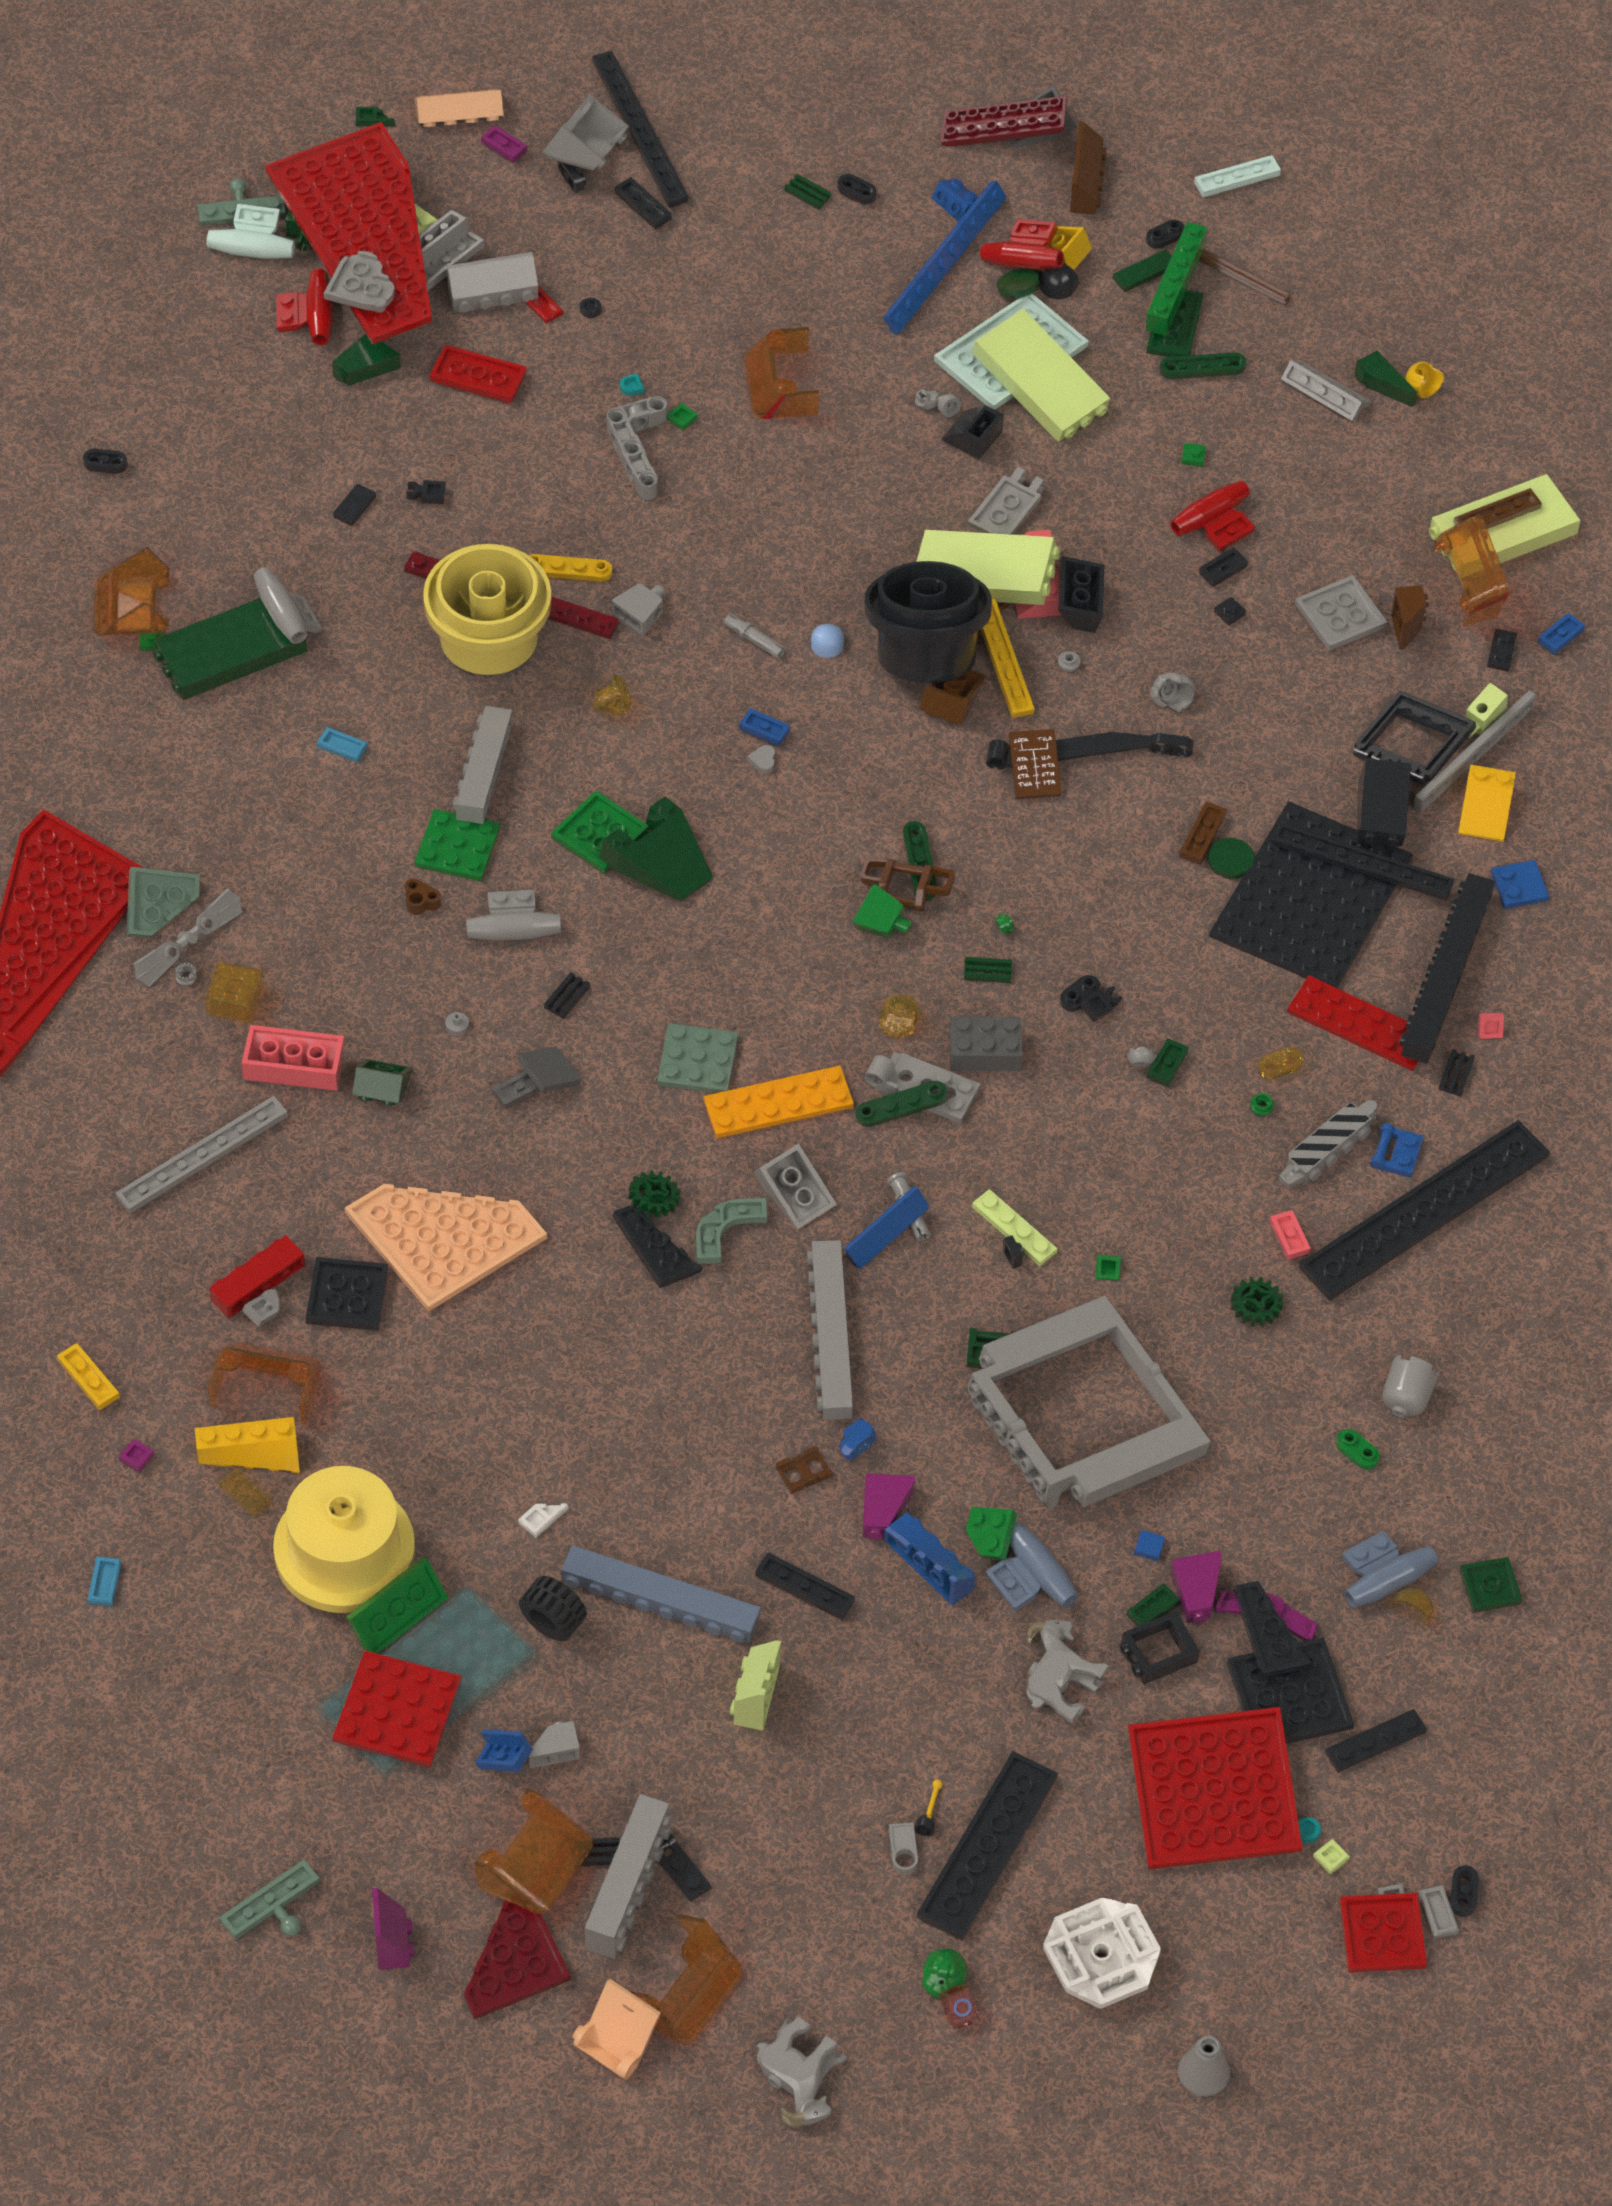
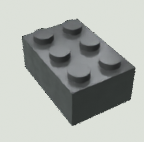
[949,1016,1022,1071]

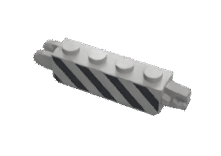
[1279,1099,1378,1189]

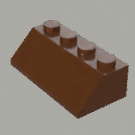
[1070,121,1107,215]

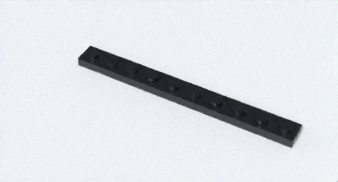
[592,51,688,208]

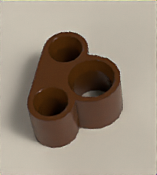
[405,879,441,915]

